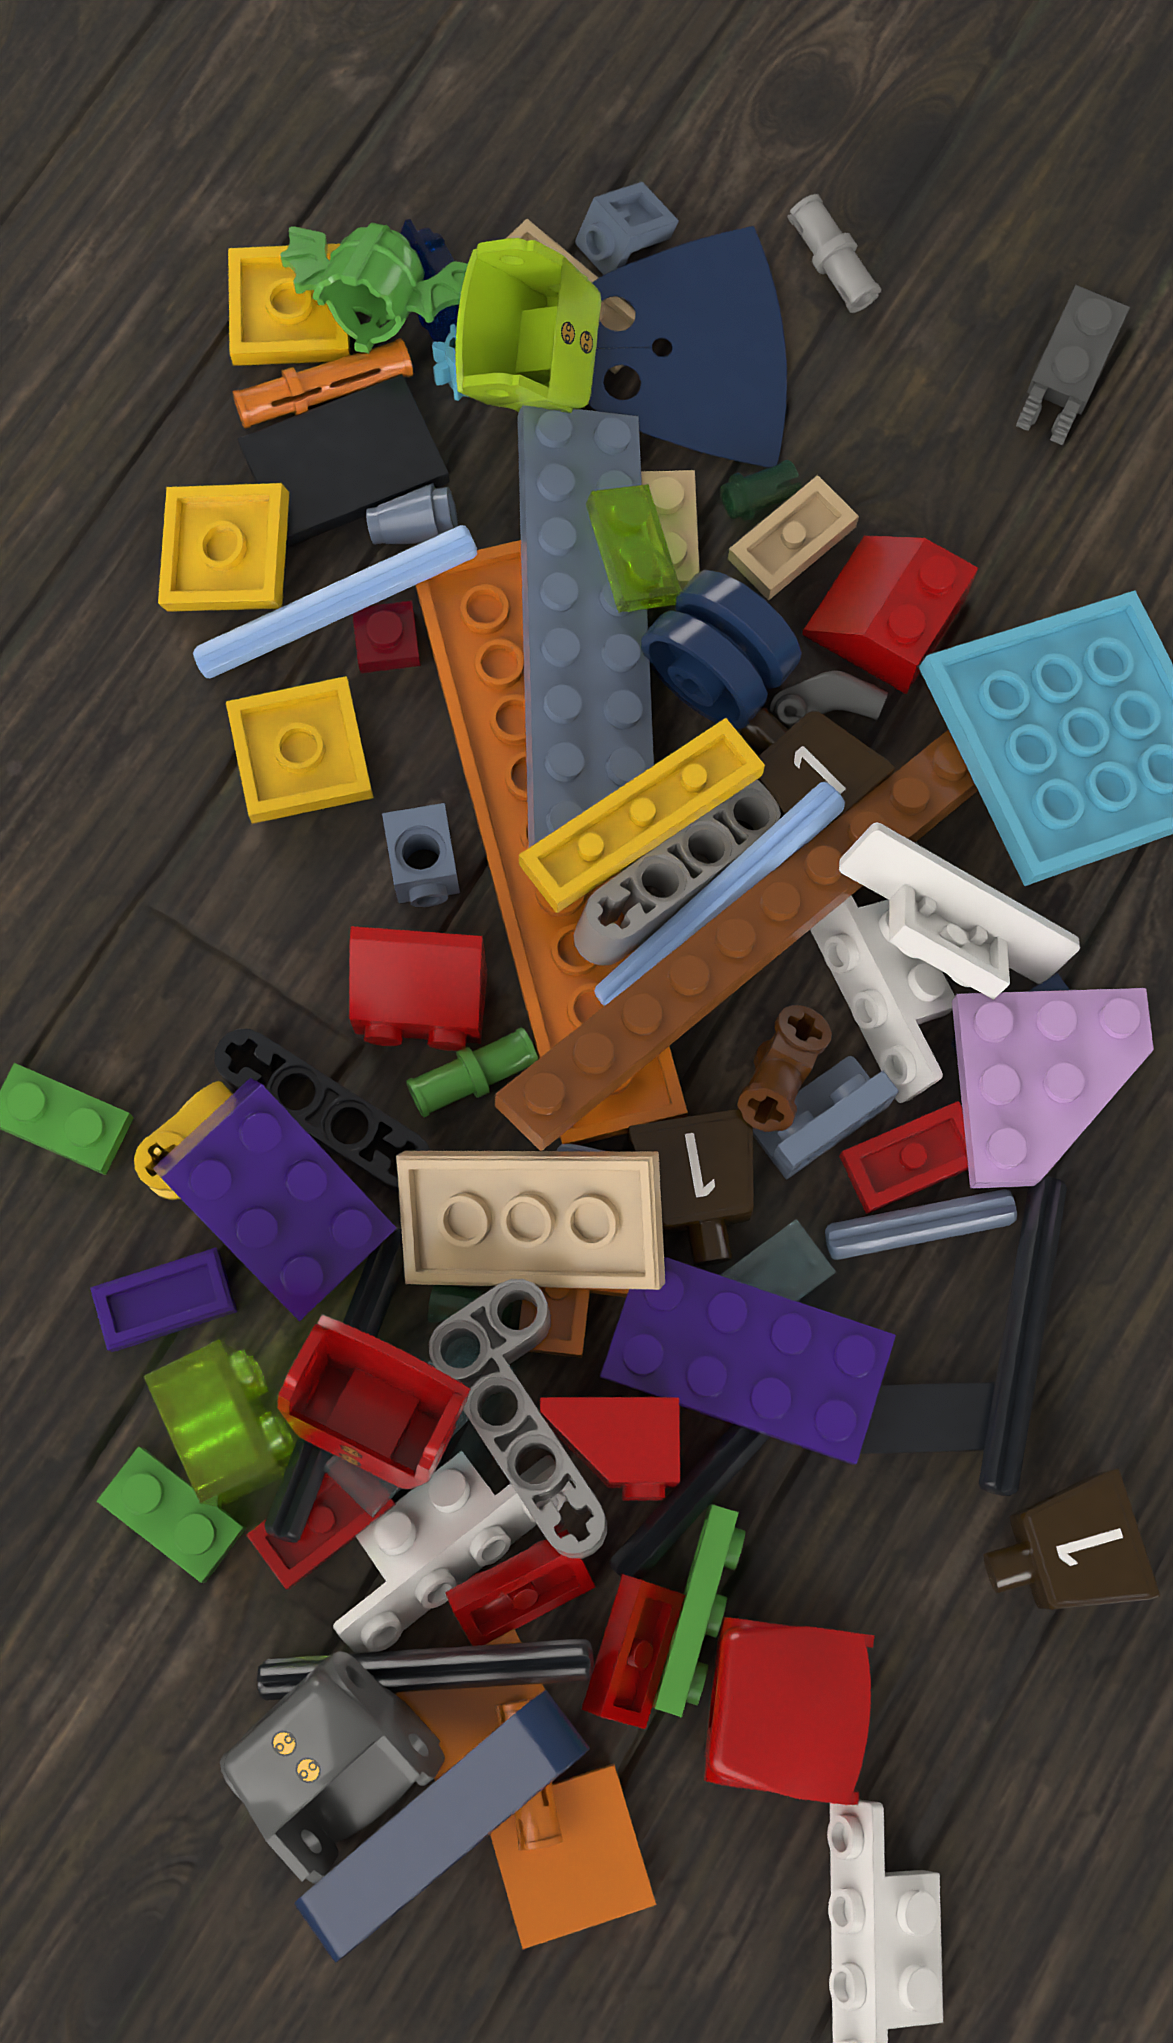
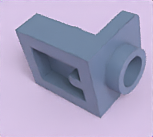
[576,182,679,275]

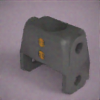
[220,1651,445,1883]

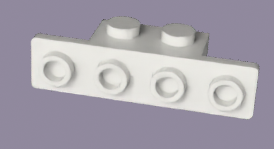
[839,822,1080,1000]
[810,895,955,1103]
[333,1451,574,1653]
[827,1799,943,2043]

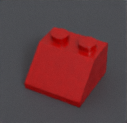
[802,536,978,694]
[349,926,488,1051]
[540,1397,680,1501]

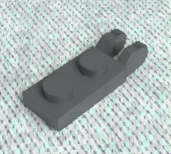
[1016,285,1130,445]

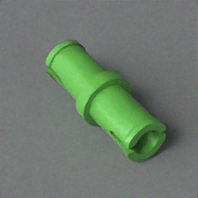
[406,1027,538,1118]

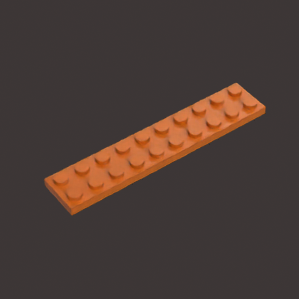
[415,540,688,1145]

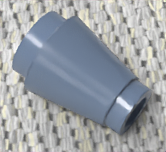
[366,484,458,545]

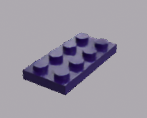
[600,1257,896,1465]

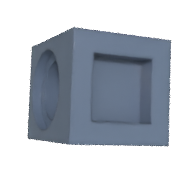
[382,803,460,907]

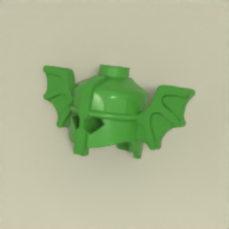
[280,222,468,354]

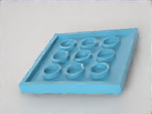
[919,591,1173,886]

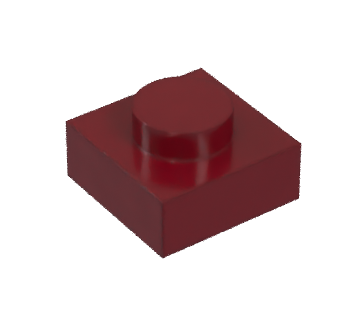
[352,601,420,673]

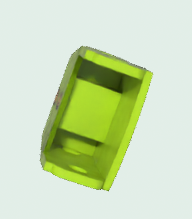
[455,238,601,413]

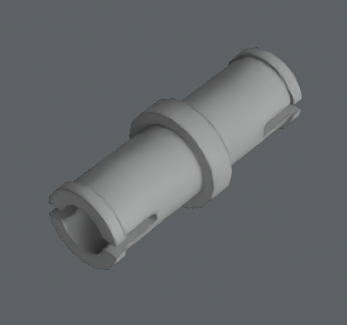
[788,194,881,313]

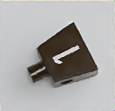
[740,708,895,835]
[627,1109,754,1266]
[983,1468,1160,1609]

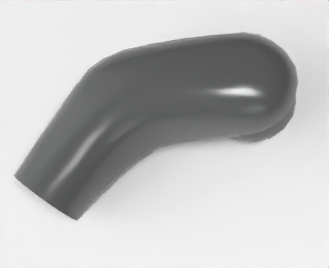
[770,670,888,730]

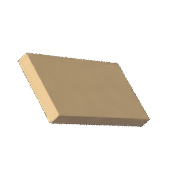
[396,1151,665,1290]

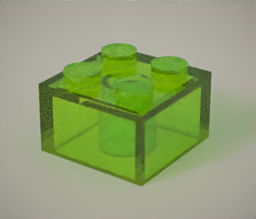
[144,1339,295,1508]

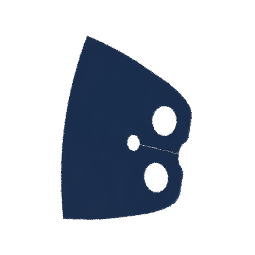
[589,226,787,469]

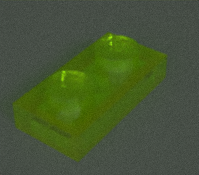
[586,484,681,613]

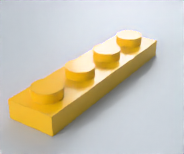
[519,718,765,913]

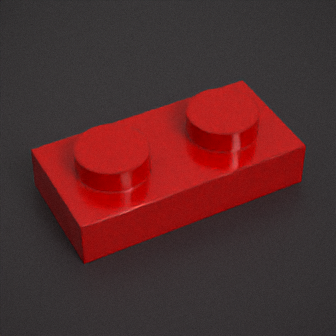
[839,1101,968,1214]
[246,1460,396,1590]
[445,1529,595,1646]
[581,1574,685,1729]

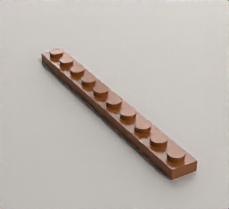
[495,730,978,1151]

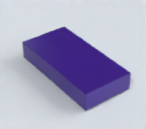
[90,1248,237,1352]

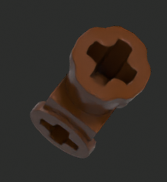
[737,1005,832,1132]

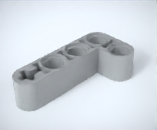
[573,779,781,965]
[429,1279,607,1558]

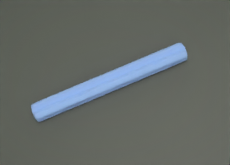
[193,525,477,678]
[594,782,845,1006]

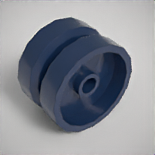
[641,570,802,730]

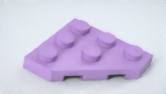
[952,988,1154,1188]

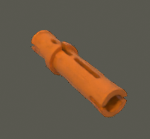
[232,338,413,429]

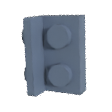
[753,1056,899,1180]

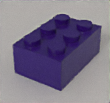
[153,1078,396,1322]

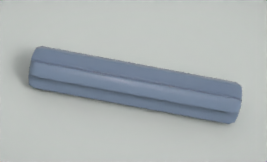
[825,1189,1017,1260]

